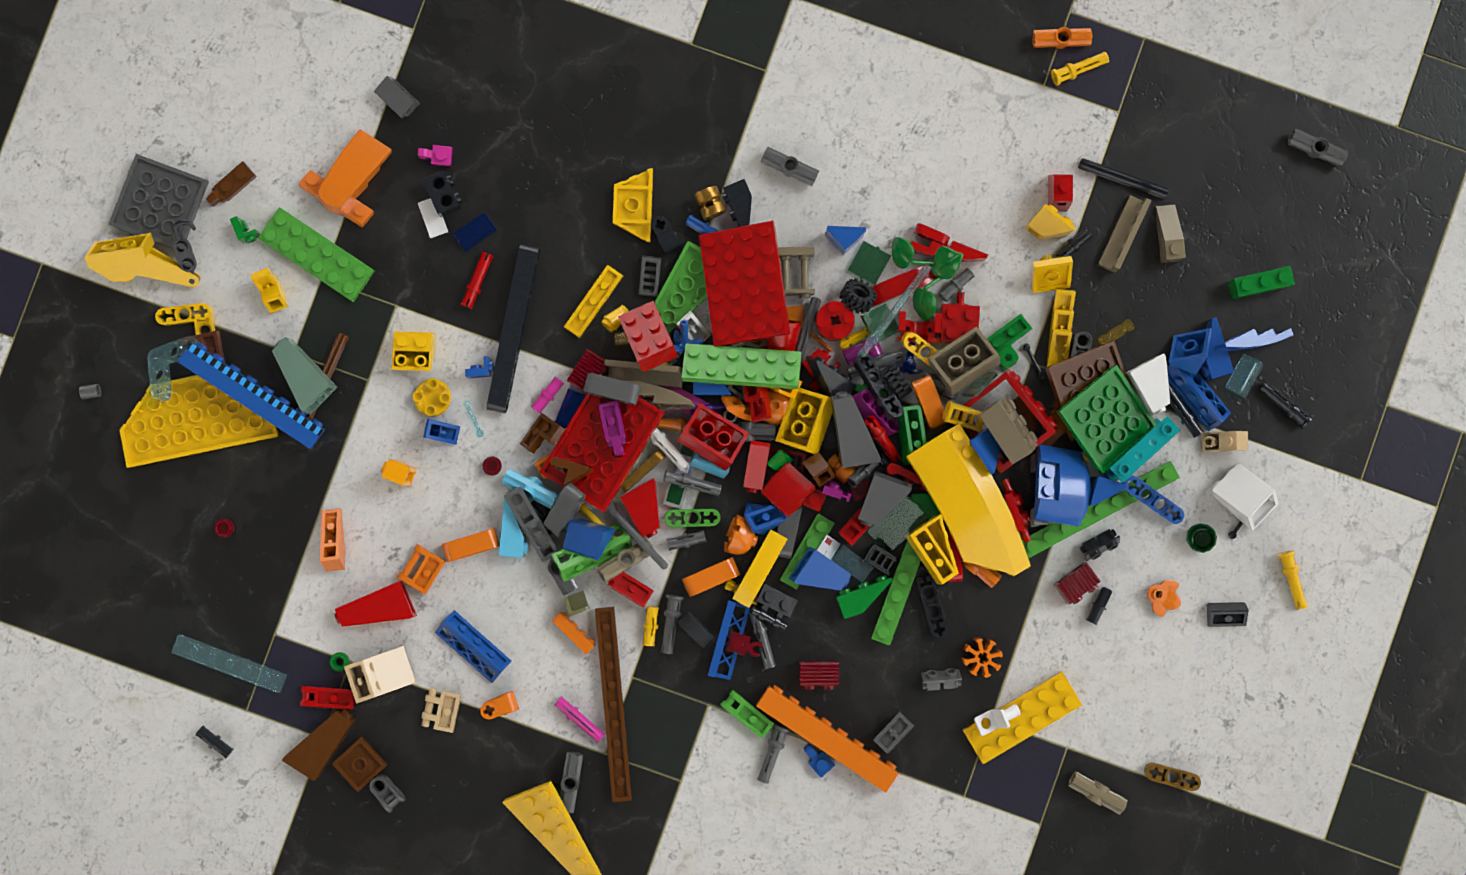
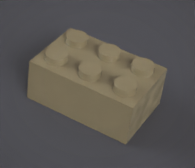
[929,327,1000,396]
[980,396,1038,464]

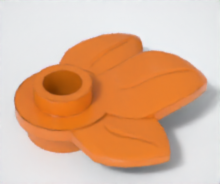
[1146,580,1181,617]

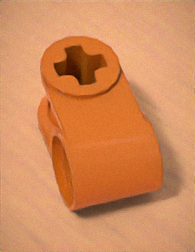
[480,691,519,720]

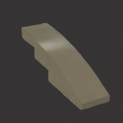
[622,380,696,409]

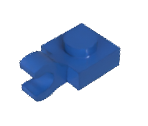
[803,743,835,778]

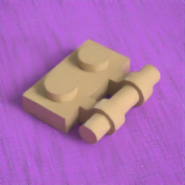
[421,687,462,733]

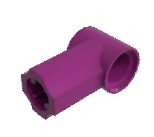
[842,336,883,366]

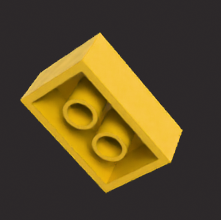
[775,388,833,454]

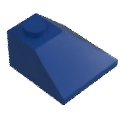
[970,427,1000,475]

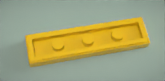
[564,265,623,338]

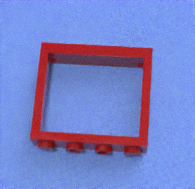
[953,368,1058,473]

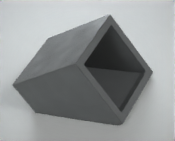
[858,471,912,527]

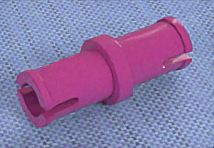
[531,377,564,414]

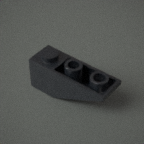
[721,179,752,227]
[806,356,857,398]

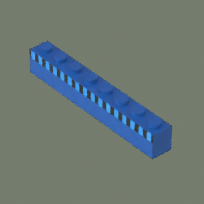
[177,342,326,449]

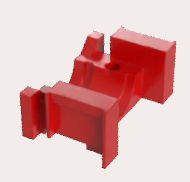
[896,311,943,344]

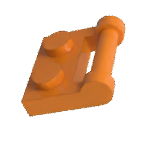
[397,544,447,595]

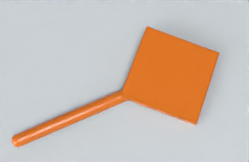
[787,305,832,352]

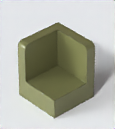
[563,590,590,616]

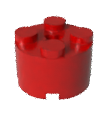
[815,301,855,342]

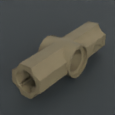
[597,538,653,583]
[1068,771,1128,815]

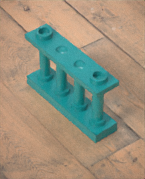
[1103,416,1180,483]

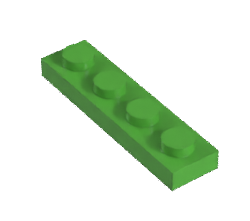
[780,514,834,590]

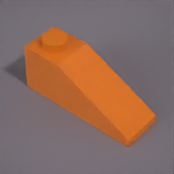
[320,508,346,572]

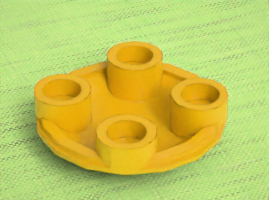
[412,378,452,417]

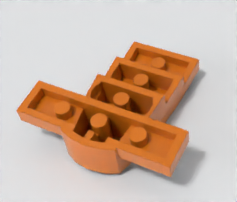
[299,129,392,228]

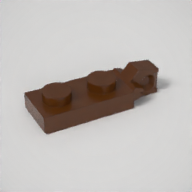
[206,161,257,206]

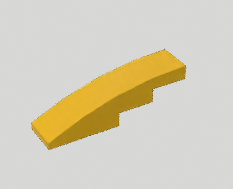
[1047,288,1076,367]
[732,530,787,608]

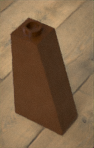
[282,709,356,781]

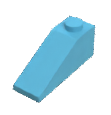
[499,498,529,558]

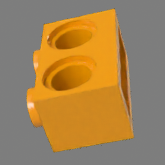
[381,459,418,486]

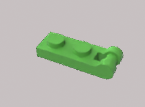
[720,689,774,739]

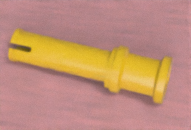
[1051,52,1109,86]
[1277,550,1308,610]

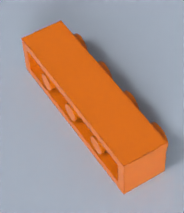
[552,612,595,655]

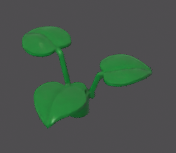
[892,237,963,322]

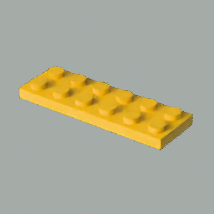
[963,671,1082,764]

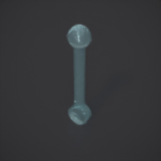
[463,400,484,437]

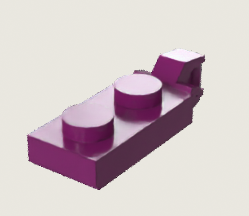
[599,400,626,456]

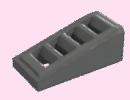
[638,256,661,297]

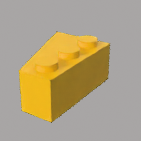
[905,514,959,585]

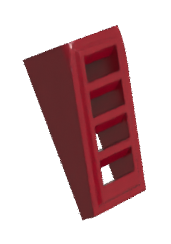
[767,447,810,473]

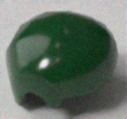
[1186,523,1217,553]

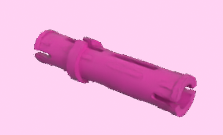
[554,696,605,743]

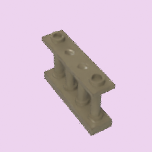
[778,247,815,299]

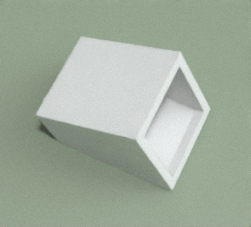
[1126,353,1170,416]
[1212,463,1279,531]

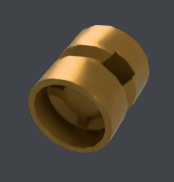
[694,186,727,221]

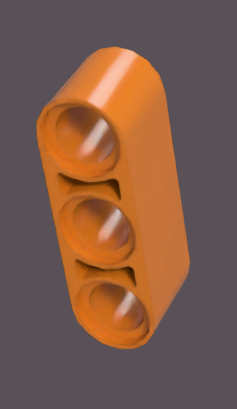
[911,375,948,431]
[441,528,500,563]
[682,557,740,597]

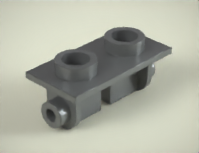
[921,668,962,691]

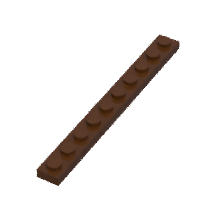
[595,606,632,802]

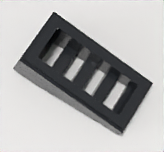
[863,543,900,578]

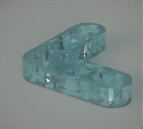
[147,336,199,402]

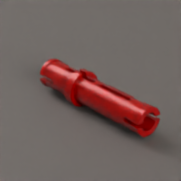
[460,252,494,309]
[864,415,901,464]

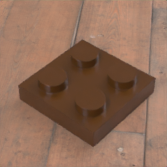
[332,737,388,792]

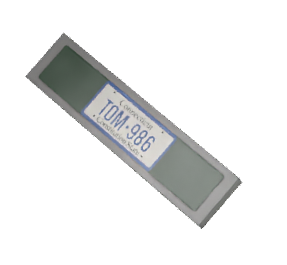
[663,443,694,509]

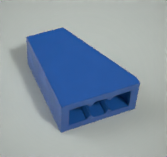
[789,547,852,590]

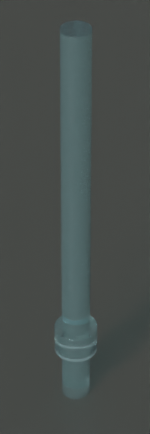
[858,264,932,357]

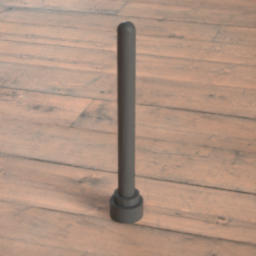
[602,500,668,569]

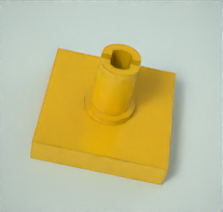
[1031,254,1073,293]

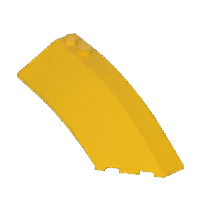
[906,424,1031,576]

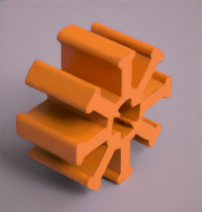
[961,637,1003,678]

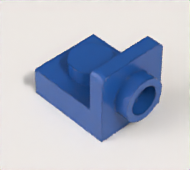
[465,356,494,379]

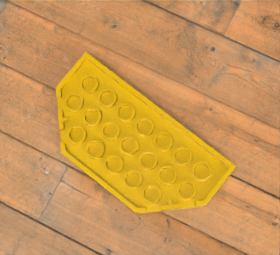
[120,375,280,468]

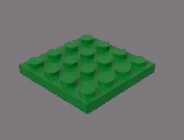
[1056,365,1157,474]

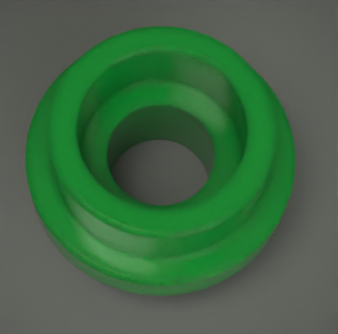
[330,652,350,671]

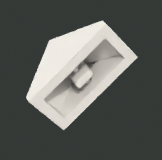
[676,311,711,342]

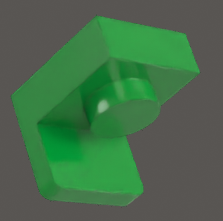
[230,216,260,244]

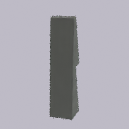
[504,486,560,562]

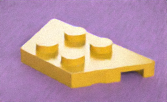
[613,168,653,242]

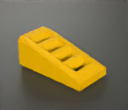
[942,401,984,432]

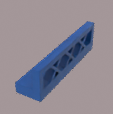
[1167,364,1231,431]
[708,600,751,680]
[435,610,511,683]

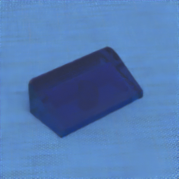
[453,212,497,251]
[555,388,586,428]

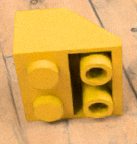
[392,331,436,371]

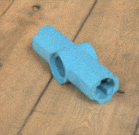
[502,469,560,509]

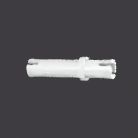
[650,428,689,471]

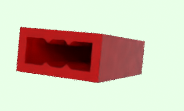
[334,581,417,627]

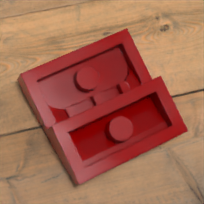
[761,462,815,518]

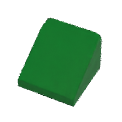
[767,450,793,472]

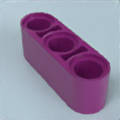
[852,389,899,436]

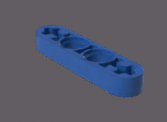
[1121,475,1184,524]

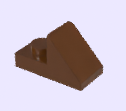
[550,456,593,485]

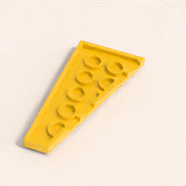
[502,781,602,875]

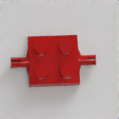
[939,292,980,344]
[1001,478,1032,543]

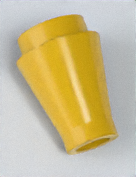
[601,305,629,333]

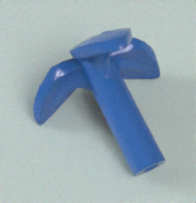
[673,320,703,353]

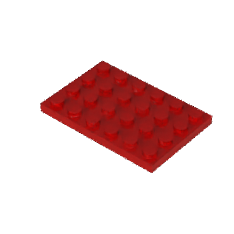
[699,220,791,347]
[539,373,665,512]

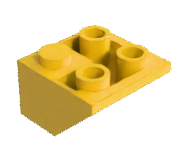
[1025,204,1076,240]

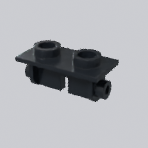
[1079,529,1120,561]

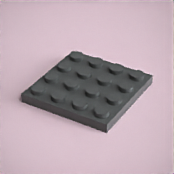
[108,154,209,249]

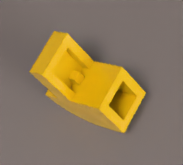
[250,267,288,314]

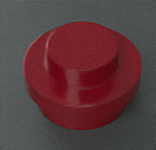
[482,456,502,476]
[214,519,234,538]

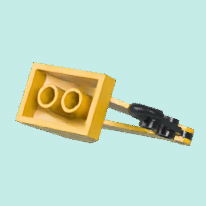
[85,219,201,288]

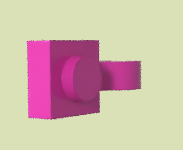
[418,145,453,167]

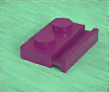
[821,480,851,502]

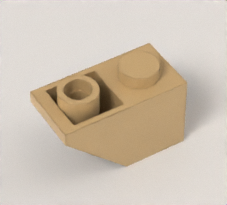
[1201,431,1248,452]

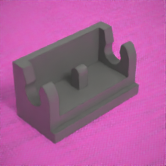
[374,76,421,118]
[873,712,915,754]

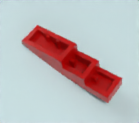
[910,241,989,262]

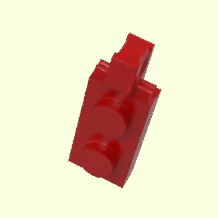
[607,572,654,608]

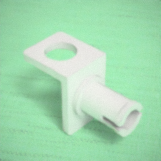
[974,704,1021,736]

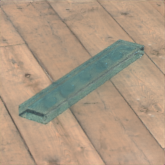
[171,634,287,693]

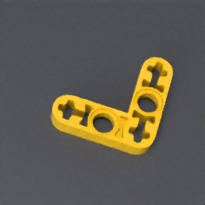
[155,303,215,335]

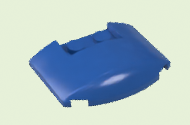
[1034,445,1091,527]

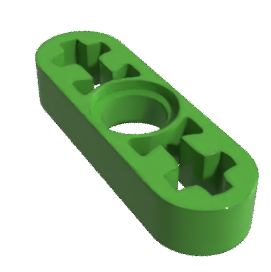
[665,509,720,527]

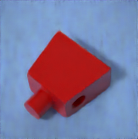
[1048,174,1073,212]

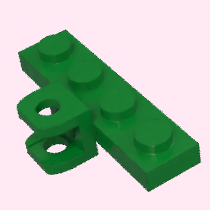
[987,314,1033,371]

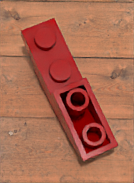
[744,346,772,423]

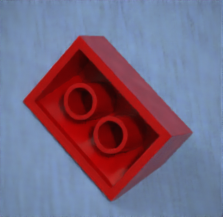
[677,403,749,471]

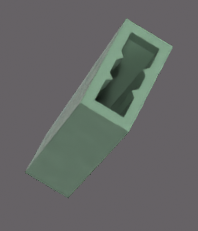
[272,337,337,414]

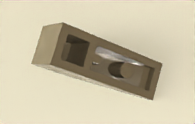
[1155,205,1186,263]

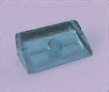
[1226,354,1263,398]

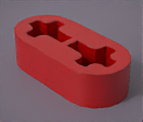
[913,223,950,246]

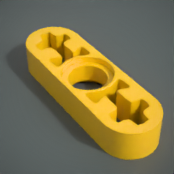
[901,332,939,367]

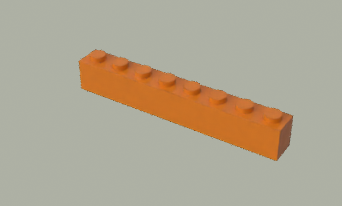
[756,685,899,793]

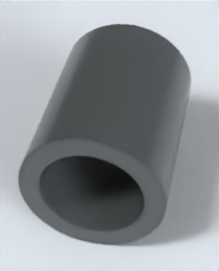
[79,384,101,399]

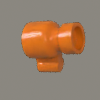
[827,454,857,485]

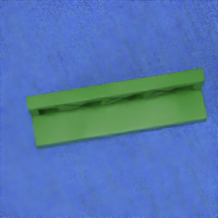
[551,523,632,582]

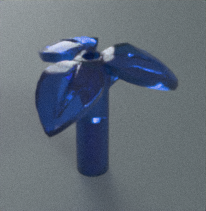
[894,343,924,375]

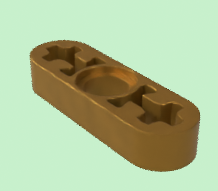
[620,449,667,493]
[1144,762,1201,791]

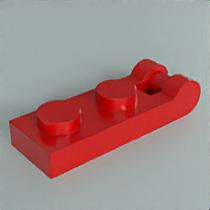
[885,463,928,493]
[300,685,355,709]

